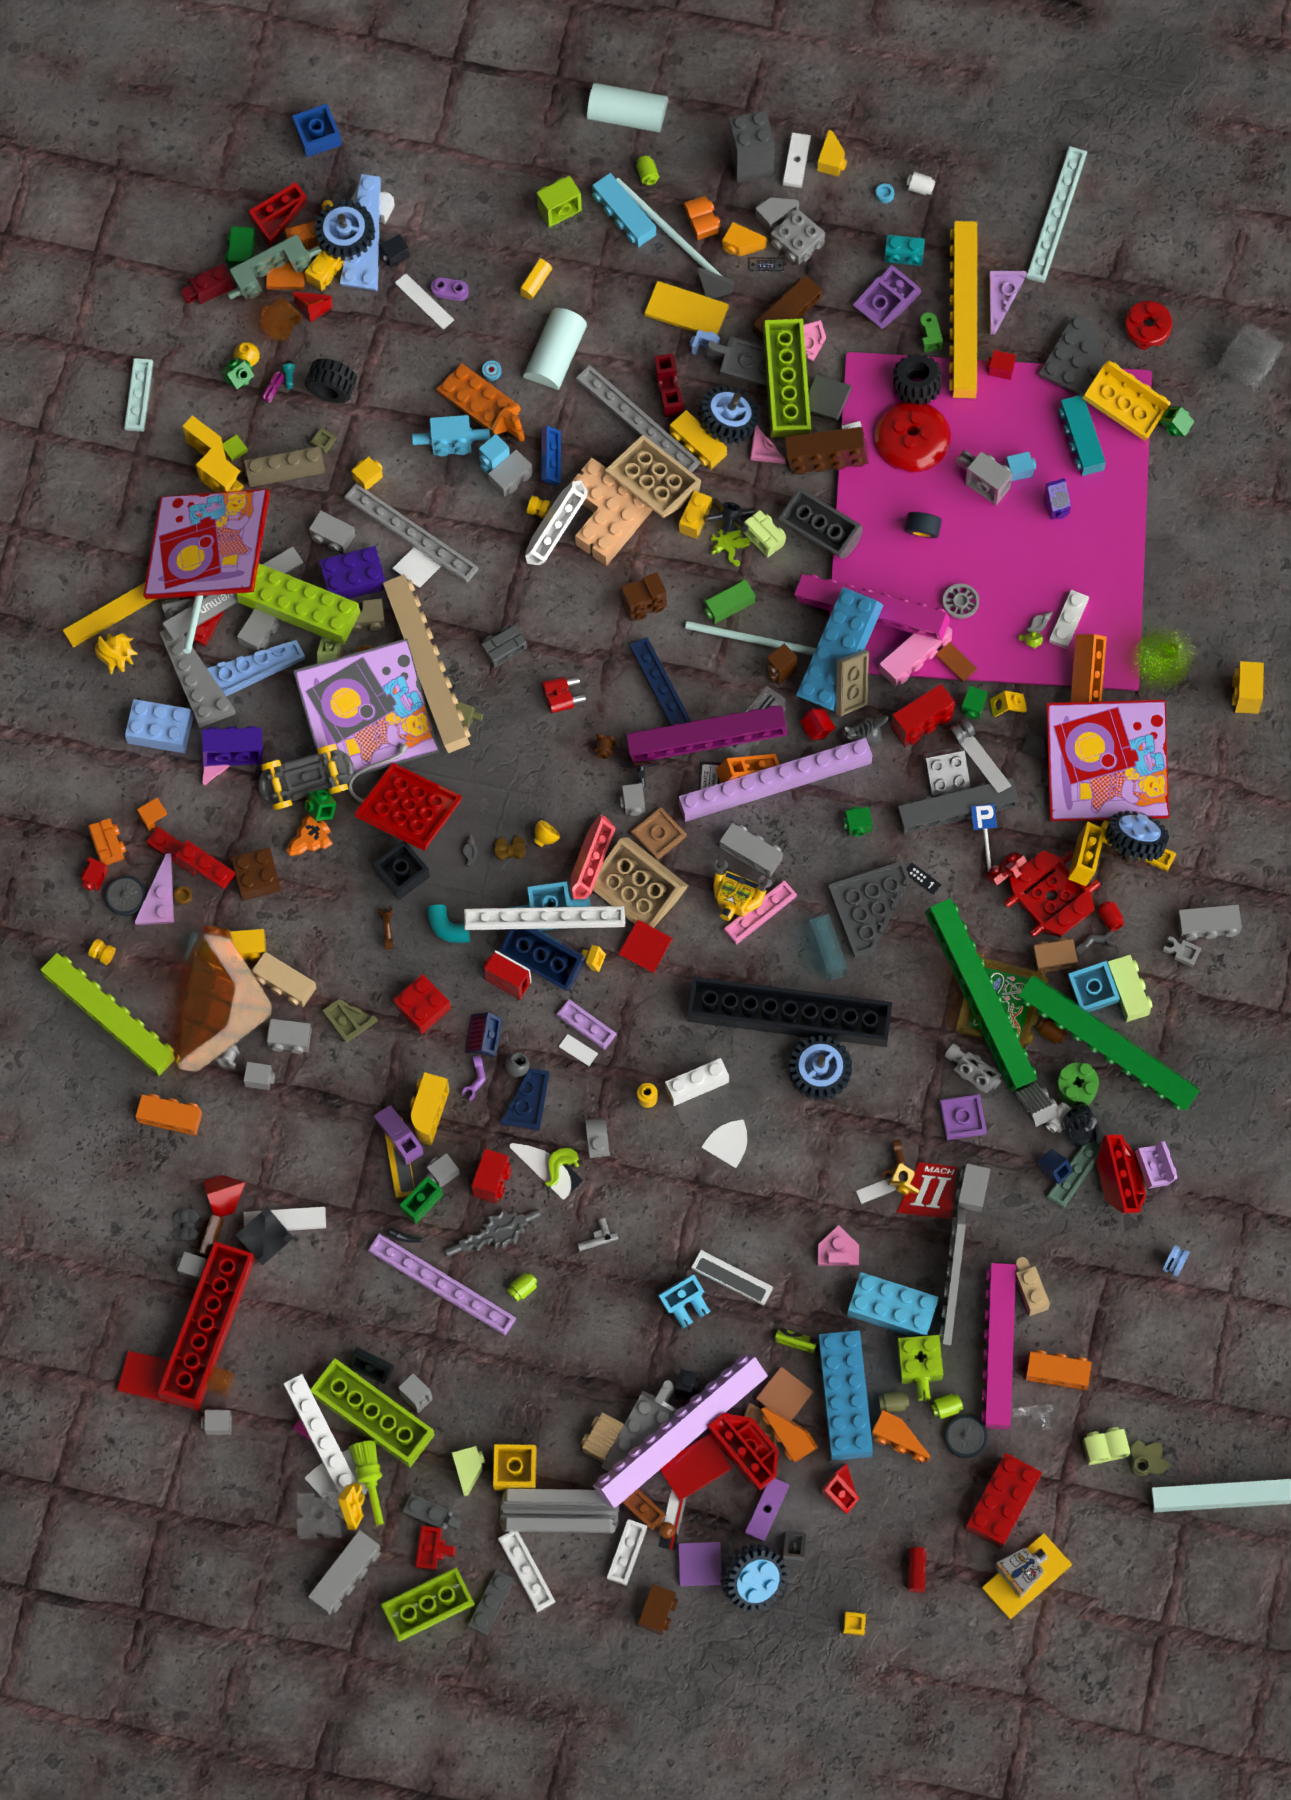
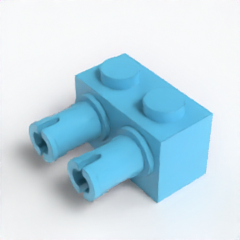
[657,1274,710,1329]

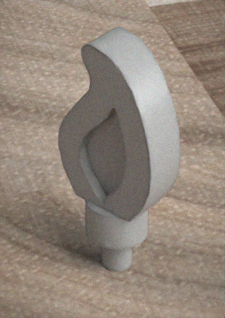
[1027,611,1053,633]

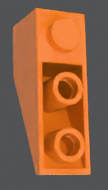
[761,1407,818,1462]
[872,1410,930,1463]

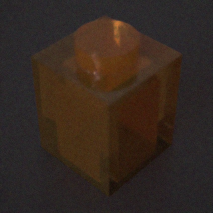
[206,1366,235,1398]

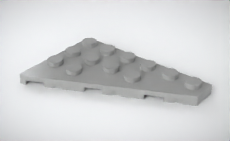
[939,1208,966,1345]

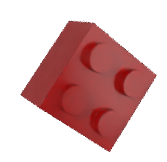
[393,974,451,1035]
[472,1149,512,1204]

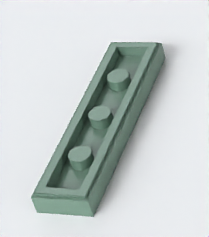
[1047,1139,1102,1209]

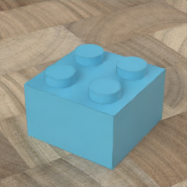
[1068,961,1120,1012]

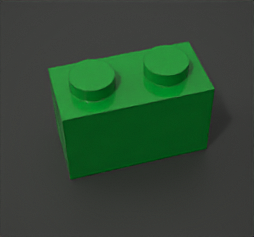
[225,227,256,269]
[400,1176,443,1224]

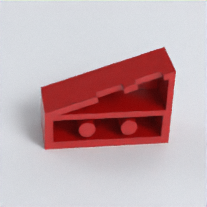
[249,182,306,249]

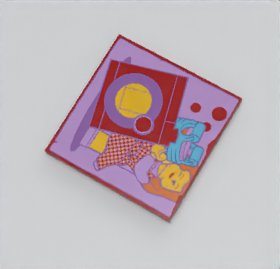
[143,489,270,599]
[1046,700,1169,822]

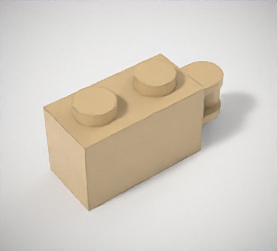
[1016,1257,1050,1316]

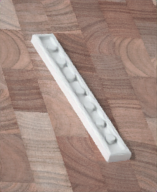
[464,906,625,930]

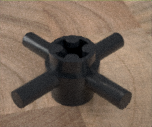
[703,498,756,532]

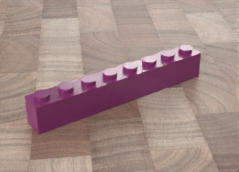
[627,705,788,764]

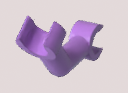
[462,1055,486,1101]

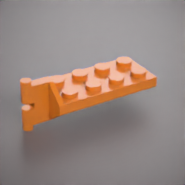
[436,363,525,442]

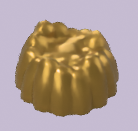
[173,886,193,905]

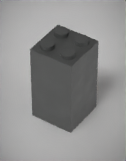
[729,110,775,183]

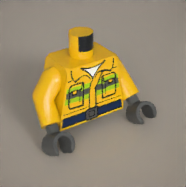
[713,859,772,921]

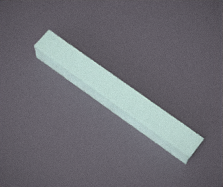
[1151,1479,1291,1512]

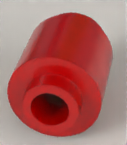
[1098,901,1125,932]

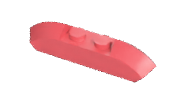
[571,814,616,899]

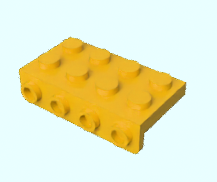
[1082,361,1171,441]

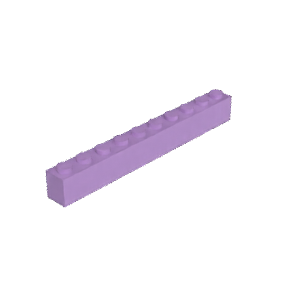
[679,738,872,822]
[593,1354,768,1508]

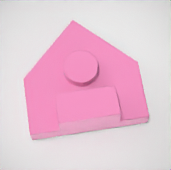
[804,320,826,362]
[818,1225,859,1267]

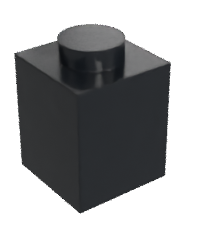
[379,234,410,267]

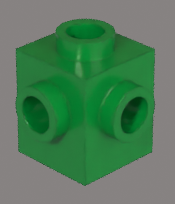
[220,357,255,389]
[305,789,337,821]

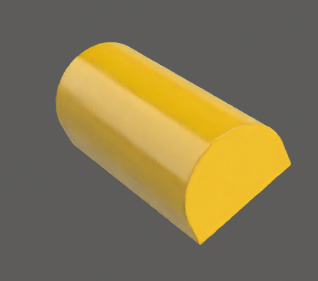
[520,258,552,300]

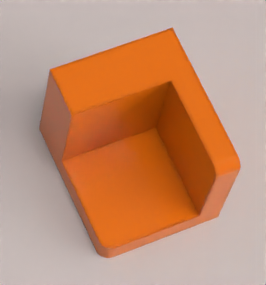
[137,797,167,831]

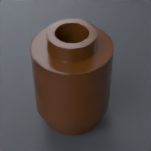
[1036,1018,1067,1045]

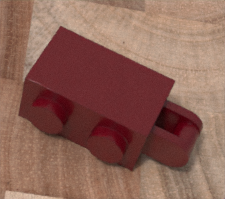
[181,263,234,304]

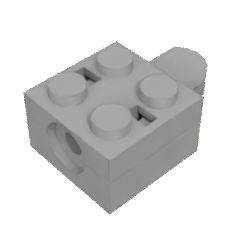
[956,450,1012,505]

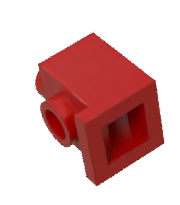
[81,857,109,891]

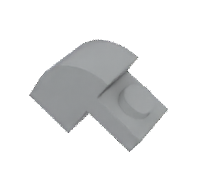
[585,1117,610,1158]

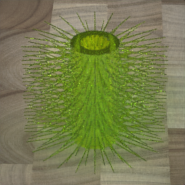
[1131,624,1196,693]

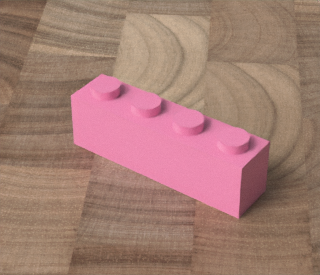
[879,626,952,687]

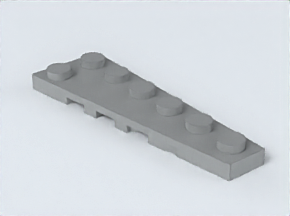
[159,630,236,728]

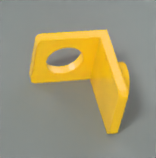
[990,691,1027,717]
[889,1163,919,1195]

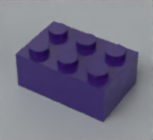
[319,546,385,599]
[202,726,262,767]

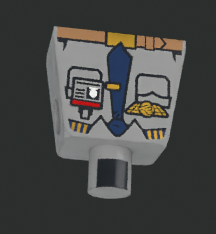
[995,1548,1048,1598]

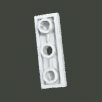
[783,133,811,188]

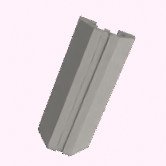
[499,1489,619,1533]

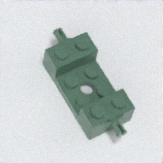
[227,234,322,300]

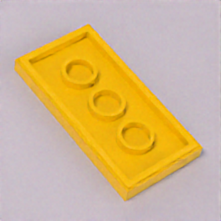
[645,281,729,336]
[982,1534,1072,1620]

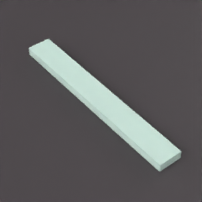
[1026,146,1087,283]

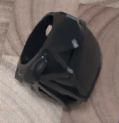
[1061,1102,1103,1147]

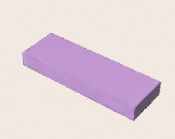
[557,999,617,1051]

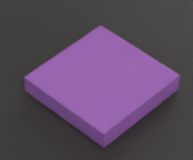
[940,1094,987,1140]
[679,1542,722,1586]

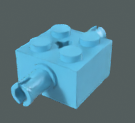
[412,415,490,456]
[510,881,591,931]

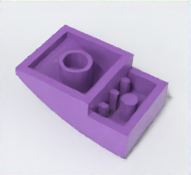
[853,265,922,329]

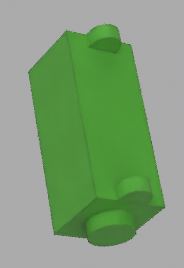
[702,579,755,624]

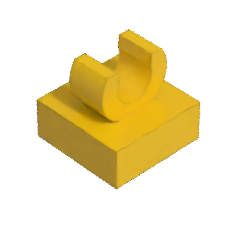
[581,945,606,972]

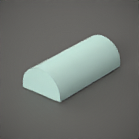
[587,83,668,132]
[523,308,587,390]

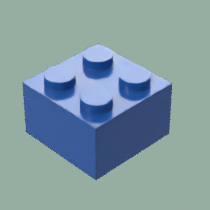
[292,104,342,157]

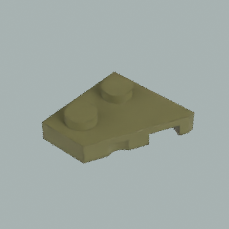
[322,999,378,1043]

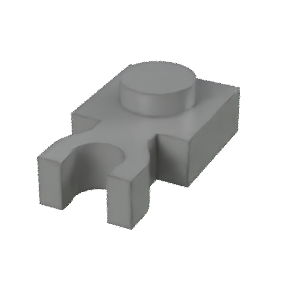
[1163,936,1201,968]

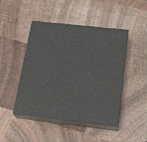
[809,375,852,421]

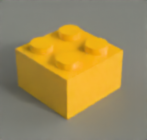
[1232,661,1264,714]
[493,1444,537,1491]

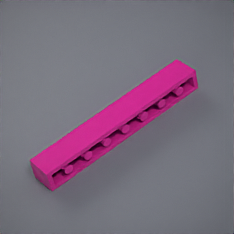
[794,574,950,641]
[981,1263,1016,1430]

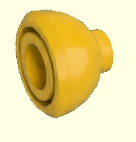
[233,342,260,366]
[533,820,560,847]

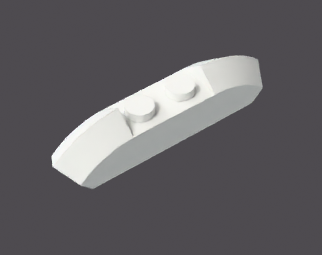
[525,481,587,565]

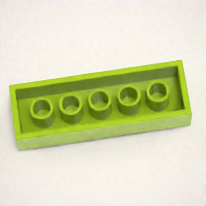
[763,319,811,437]
[236,563,361,645]
[310,1358,435,1468]

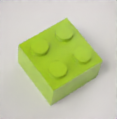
[537,176,582,228]

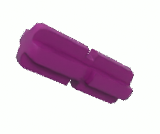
[261,371,284,403]

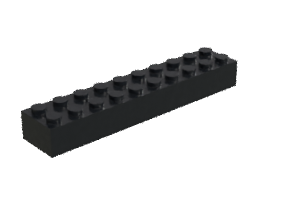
[687,977,893,1047]

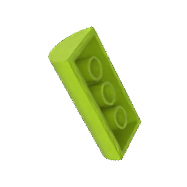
[381,1567,475,1642]

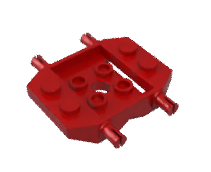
[1003,850,1101,938]

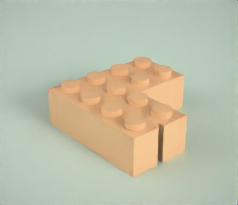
[571,458,653,566]

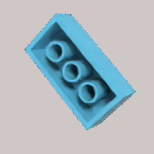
[847,1272,939,1337]

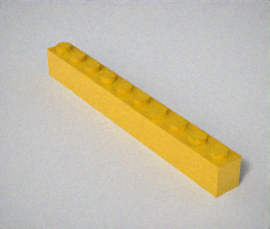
[949,221,977,398]

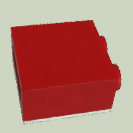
[483,951,531,1000]

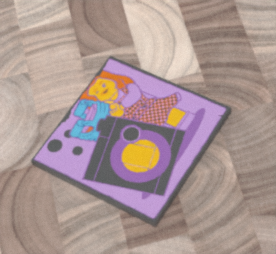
[293,639,439,775]

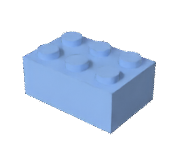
[125,699,193,753]

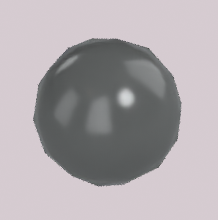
[505,1052,530,1077]

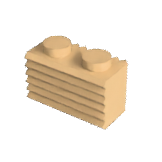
[581,1412,624,1463]

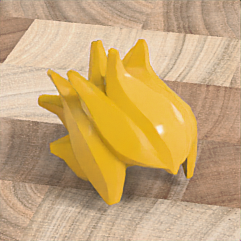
[95,633,138,674]

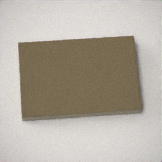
[836,649,869,716]

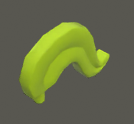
[545,1148,579,1187]

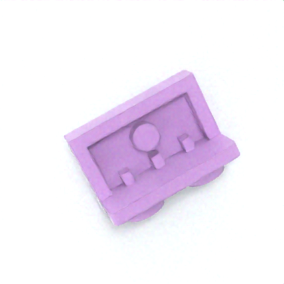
[1135,1141,1178,1189]

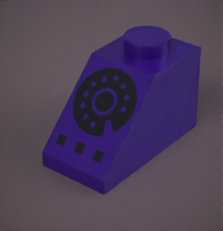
[1043,478,1071,520]

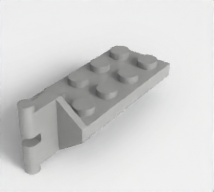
[601,1380,678,1471]

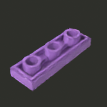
[745,1478,790,1542]

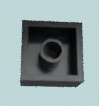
[373,841,430,900]

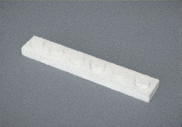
[283,1374,357,1495]

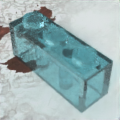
[809,914,847,981]

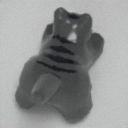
[840,716,889,746]

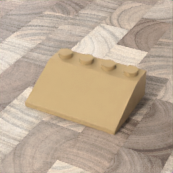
[605,435,701,518]
[593,837,688,928]

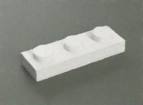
[1049,590,1089,649]
[607,1519,648,1586]

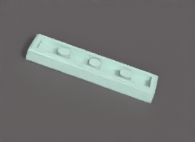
[124,358,153,432]

